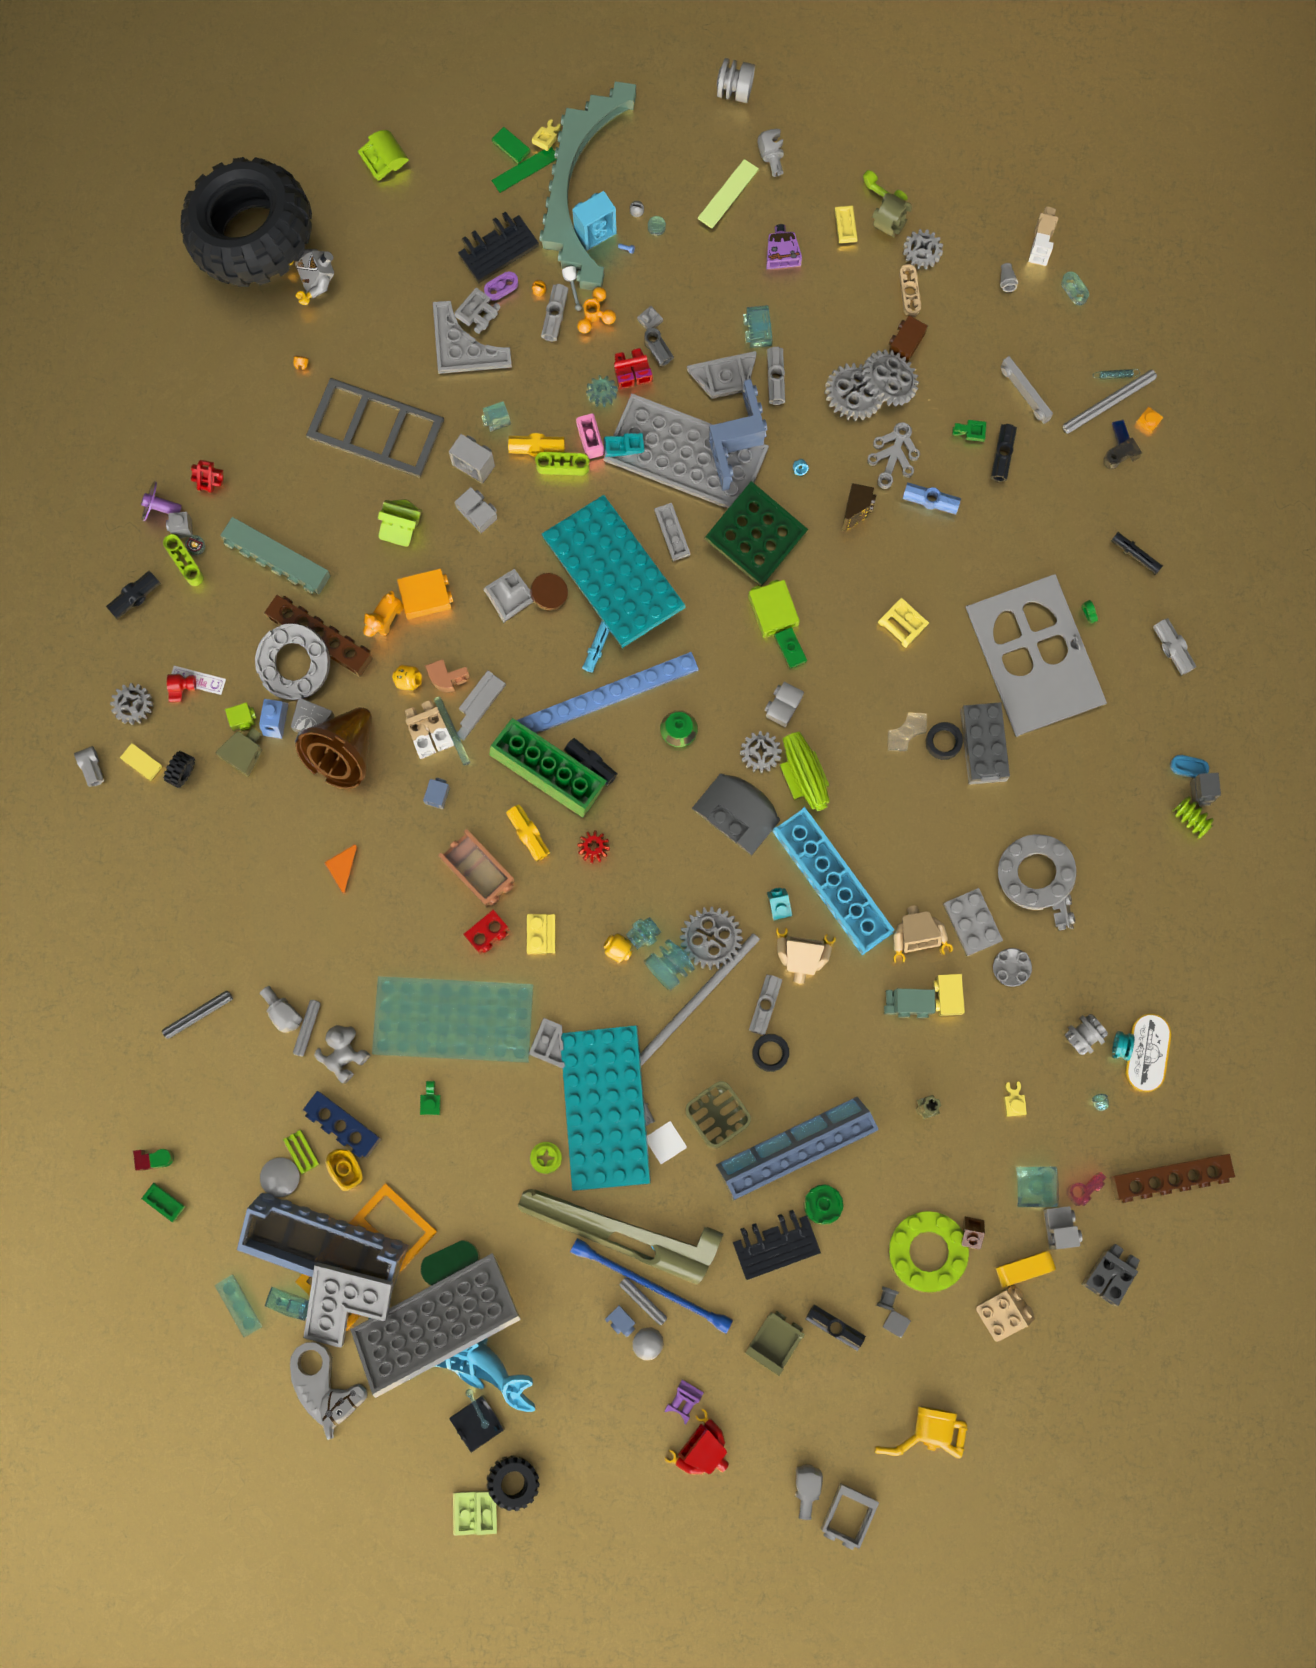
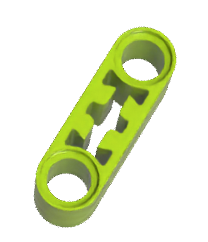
[535,452,590,476]
[163,534,204,586]

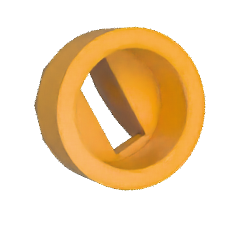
[532,280,547,296]
[293,356,309,370]

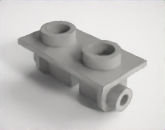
[1052,894,1075,930]

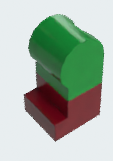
[133,1149,174,1171]

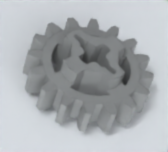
[903,229,943,269]
[110,683,153,725]
[740,731,782,773]

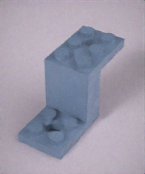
[709,379,768,491]

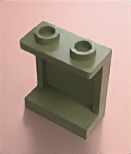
[745,1311,805,1376]

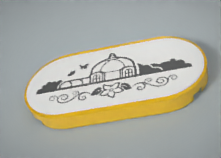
[1125,1014,1171,1092]

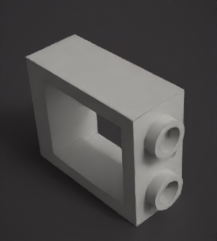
[821,1483,879,1550]

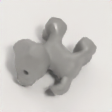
[314,1025,371,1084]

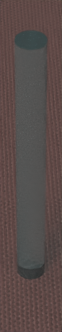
[434,697,470,766]

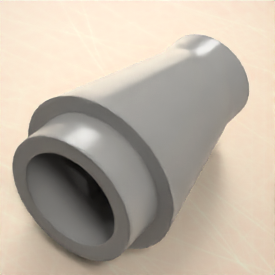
[1000,263,1018,292]

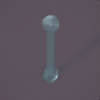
[465,1389,489,1429]

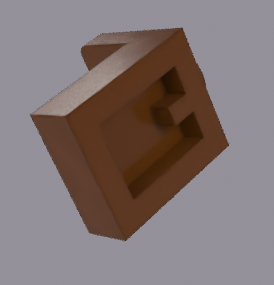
[961,1216,985,1249]

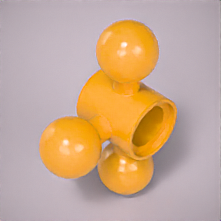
[577,287,616,333]

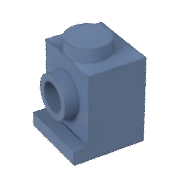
[604,1305,635,1337]

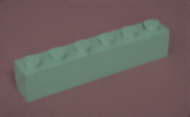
[220,517,331,594]

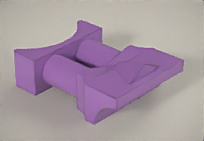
[664,1379,704,1424]

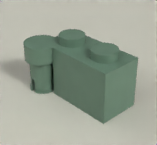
[884,988,935,1018]

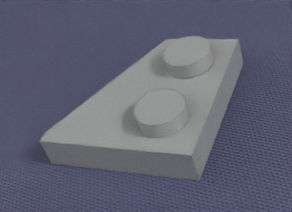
[529,1018,565,1069]

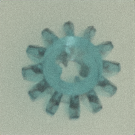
[586,375,618,408]

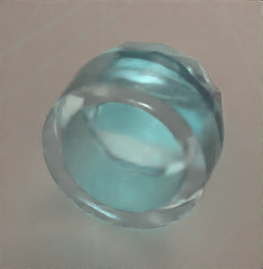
[1092,1094,1109,1111]

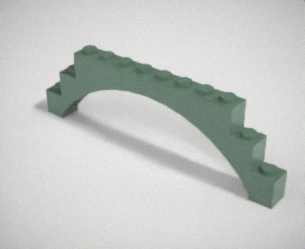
[539,81,636,290]

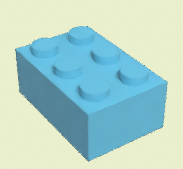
[572,191,617,251]

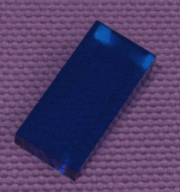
[1112,420,1130,445]

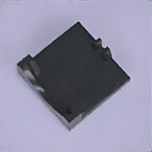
[449,1395,505,1453]

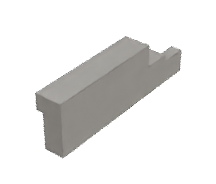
[456,671,506,741]

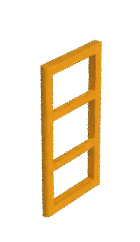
[295,1183,437,1331]

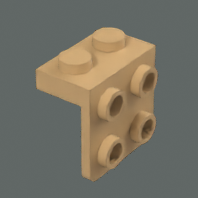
[976,1284,1035,1342]

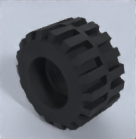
[486,1456,540,1511]

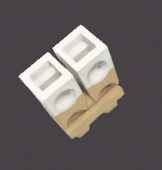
[1028,207,1058,266]
[405,700,454,759]

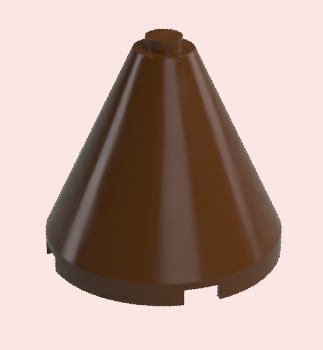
[295,707,372,789]

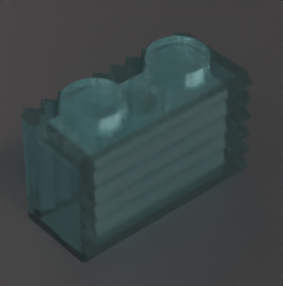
[743,305,773,348]

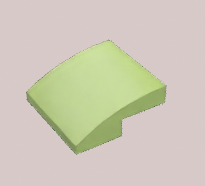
[453,1491,497,1536]

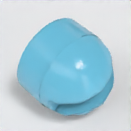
[793,459,809,475]

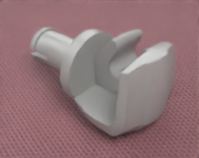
[757,129,784,177]
[260,986,303,1033]
[795,1464,823,1520]

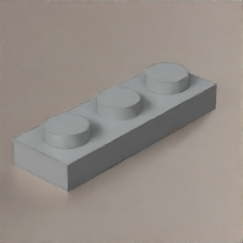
[654,503,690,561]

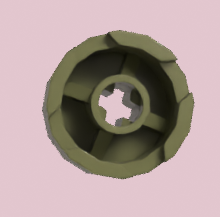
[872,193,912,238]

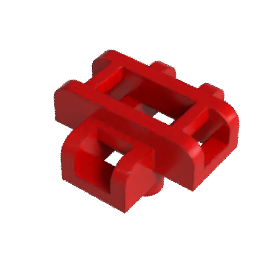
[191,460,223,493]

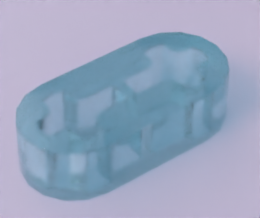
[1061,272,1089,305]

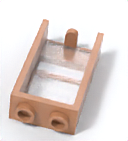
[438,829,515,908]

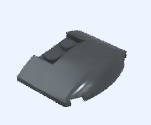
[692,773,780,856]

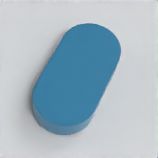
[1170,755,1209,778]

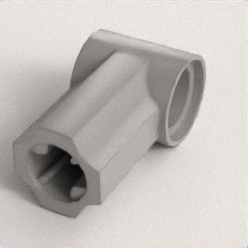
[74,746,105,787]

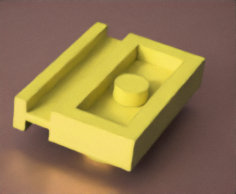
[527,914,555,954]

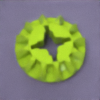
[530,1142,562,1174]

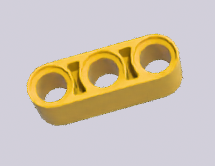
[995,1250,1056,1287]

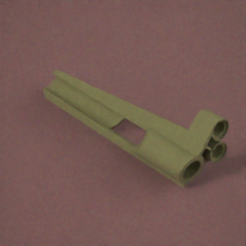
[518,1189,724,1285]

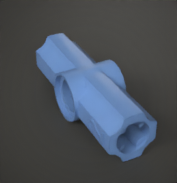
[902,482,961,515]

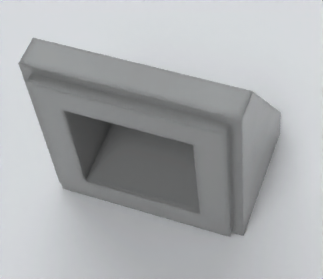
[883,1311,911,1338]

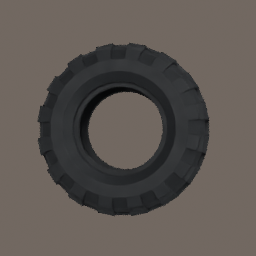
[181,157,312,287]

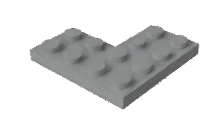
[303,1262,393,1348]

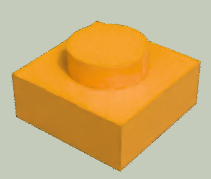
[1136,407,1163,433]

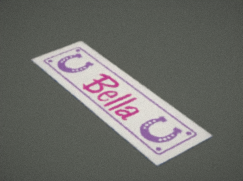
[171,666,226,695]

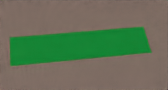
[491,146,557,193]

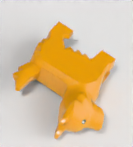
[363,591,404,637]

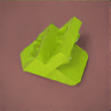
[378,499,422,546]

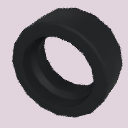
[926,722,963,760]
[752,1034,789,1072]

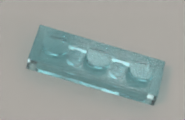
[215,1275,263,1338]

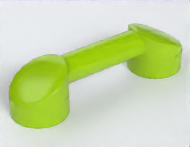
[863,170,908,201]

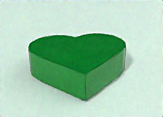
[1081,600,1098,624]

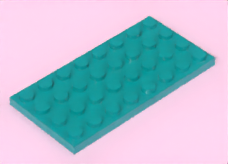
[542,495,686,648]
[561,1025,651,1191]

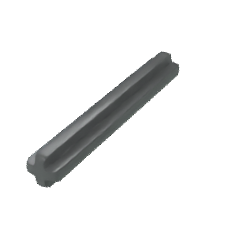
[162,991,233,1039]

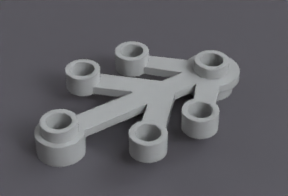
[867,422,920,489]

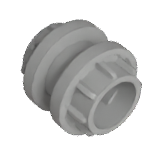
[1065,1014,1108,1055]

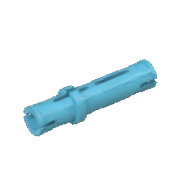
[582,621,610,673]

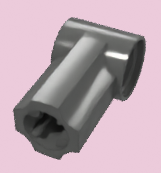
[644,328,674,366]

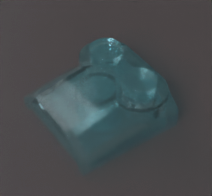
[1016,1167,1059,1207]

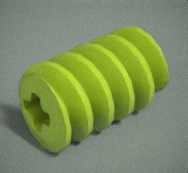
[1173,796,1214,839]

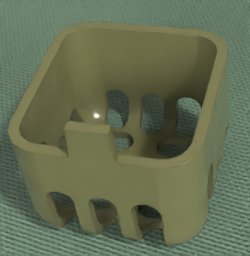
[685,1081,751,1149]

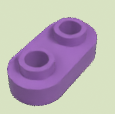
[484,272,518,301]

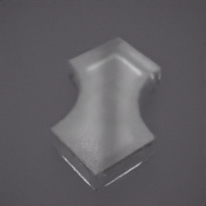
[888,713,927,751]

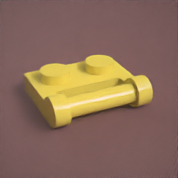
[878,598,929,648]

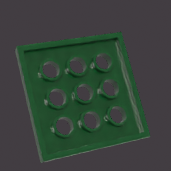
[704,481,808,586]

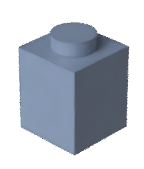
[423,778,450,809]

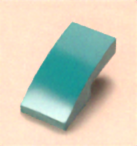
[603,433,644,457]

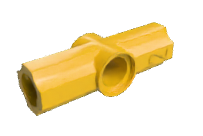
[508,433,565,457]
[506,804,550,862]

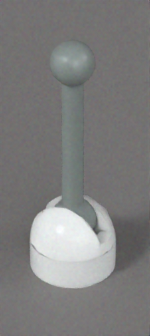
[562,266,582,311]

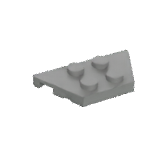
[687,351,757,399]

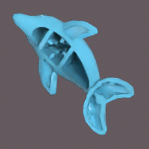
[434,1338,535,1412]

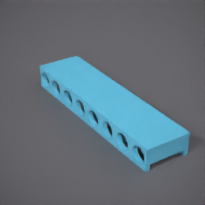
[772,807,894,955]

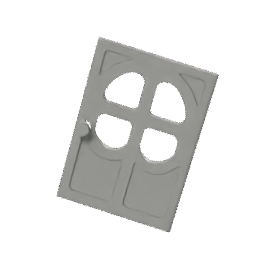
[965,574,1107,737]

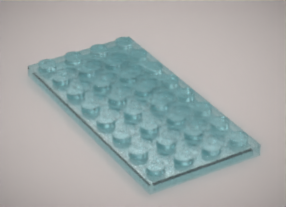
[372,976,534,1063]

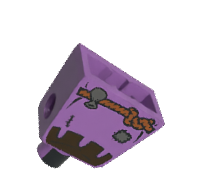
[766,224,802,269]

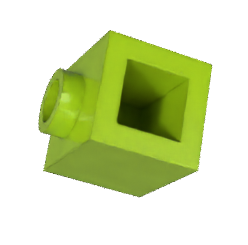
[225,703,257,731]

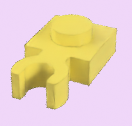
[532,119,561,151]
[1004,1082,1027,1117]

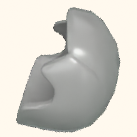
[632,1327,664,1360]

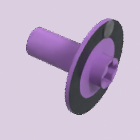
[141,481,182,521]

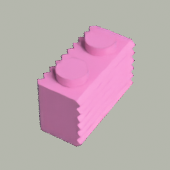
[576,414,604,459]

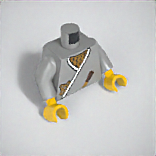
[290,249,334,305]

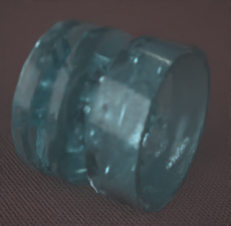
[644,939,695,992]

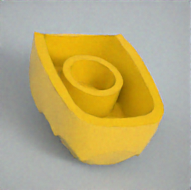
[326,1149,363,1191]

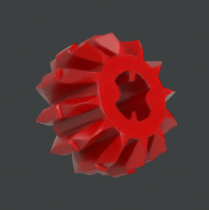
[577,830,610,863]

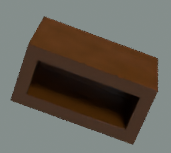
[889,315,928,363]

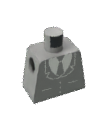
[291,698,335,742]

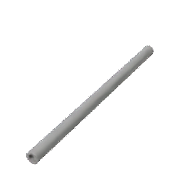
[640,933,760,1066]

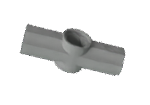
[541,284,569,342]
[767,347,785,405]
[1153,618,1197,675]
[749,975,783,1035]

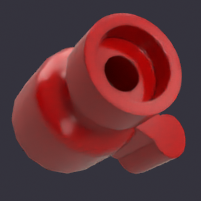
[167,674,196,702]

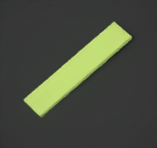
[698,159,759,229]

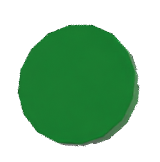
[804,1184,844,1225]

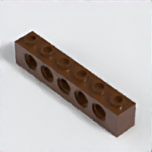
[264,595,373,677]
[1110,1154,1235,1203]

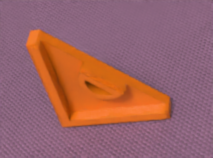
[324,845,357,893]

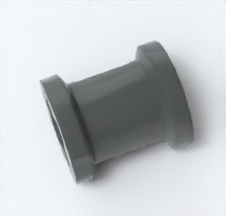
[876,1286,899,1311]

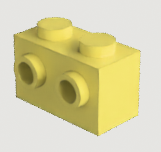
[933,974,965,1016]

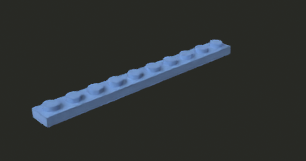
[517,652,699,734]

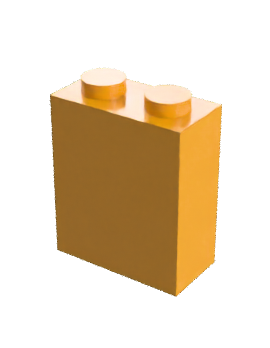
[397,568,453,620]

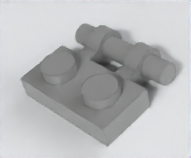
[454,288,501,334]

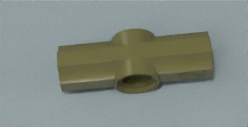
[916,1095,941,1119]

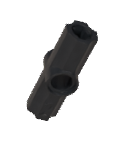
[991,424,1017,482]
[106,570,161,620]
[564,738,618,787]
[805,1304,866,1351]

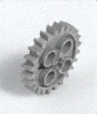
[861,349,919,407]
[824,363,882,421]
[680,907,743,970]

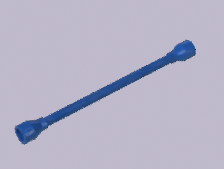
[570,1238,733,1334]

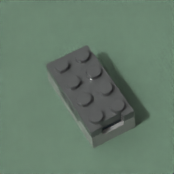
[960,702,1010,785]

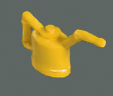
[874,1406,968,1458]

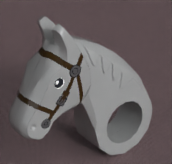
[290,1342,368,1440]

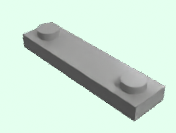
[1001,356,1053,424]

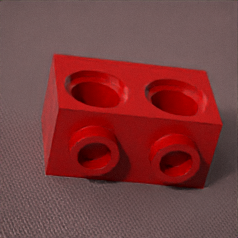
[463,910,509,954]

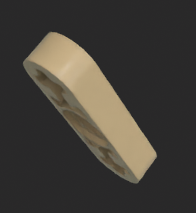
[899,264,921,317]

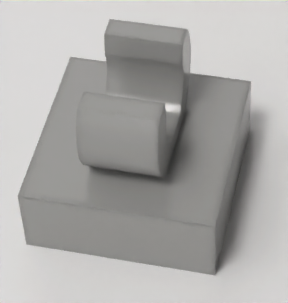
[637,306,663,330]

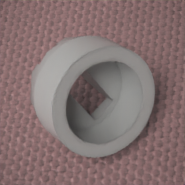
[630,201,644,217]

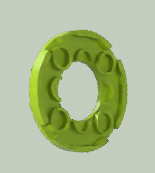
[889,1211,969,1292]

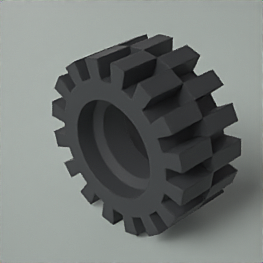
[163,751,195,788]

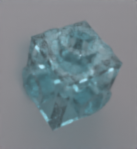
[626,917,661,950]

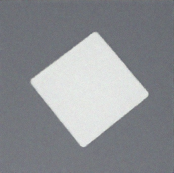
[647,1121,687,1164]

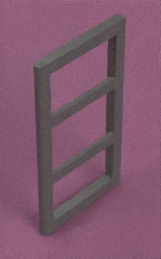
[306,378,444,478]

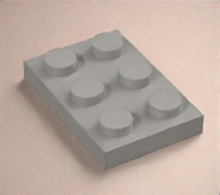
[943,888,1003,956]

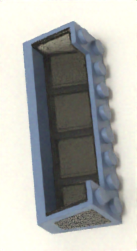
[237,1193,409,1291]

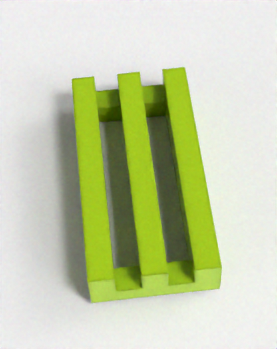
[283,1130,320,1174]

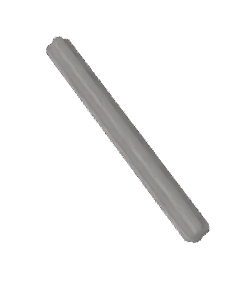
[1062,370,1157,434]

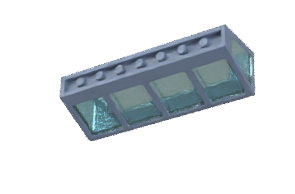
[716,1097,879,1201]

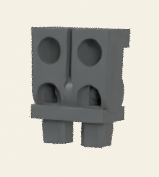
[1082,1244,1140,1306]

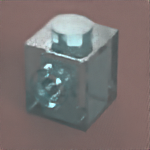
[481,401,511,432]

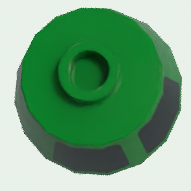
[660,711,698,747]

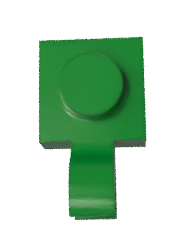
[952,420,986,442]
[420,1081,441,1115]

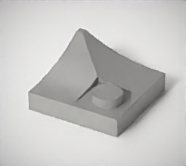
[483,569,533,623]

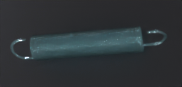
[1093,369,1140,379]

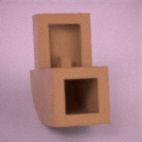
[425,659,470,693]

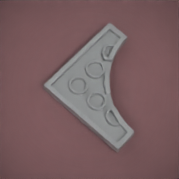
[433,301,512,374]

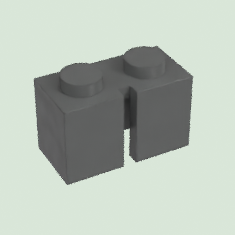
[1190,773,1221,807]

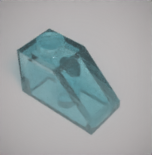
[265,1287,309,1321]

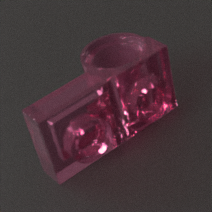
[1067,1172,1107,1206]

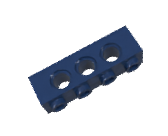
[303,1091,381,1158]

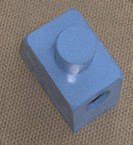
[259,699,289,739]

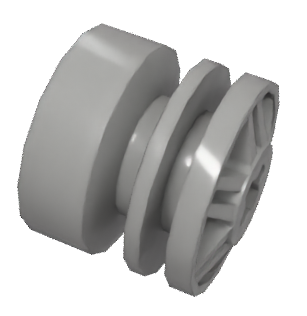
[717,58,755,103]

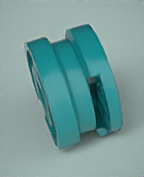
[1112,1031,1135,1061]

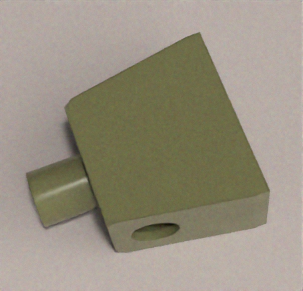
[216,728,262,776]

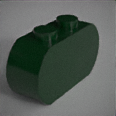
[421,1240,480,1286]

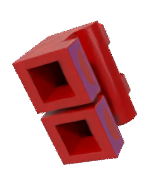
[614,348,653,390]

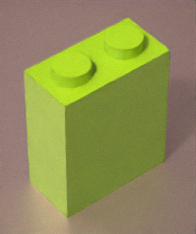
[748,580,800,638]

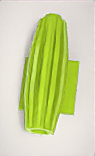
[780,731,830,811]

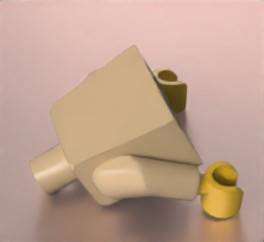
[893,906,953,963]
[776,927,836,984]

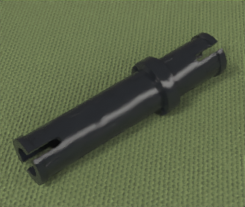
[1111,531,1163,575]

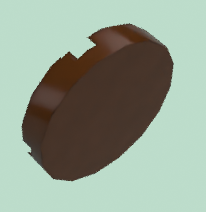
[530,573,568,610]

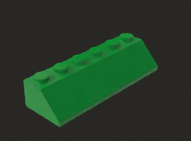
[489,718,607,818]

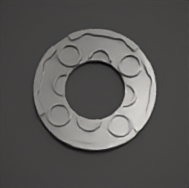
[255,624,330,700]
[998,834,1077,910]

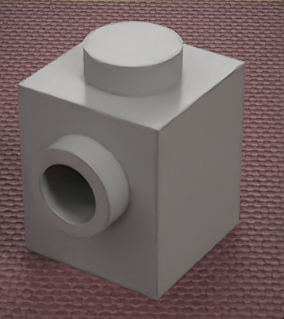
[166,512,193,538]

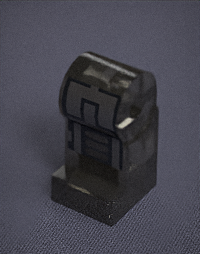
[1103,437,1142,469]

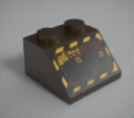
[842,483,876,531]

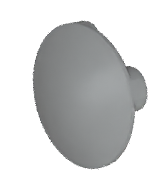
[993,948,1032,987]
[260,1158,300,1197]

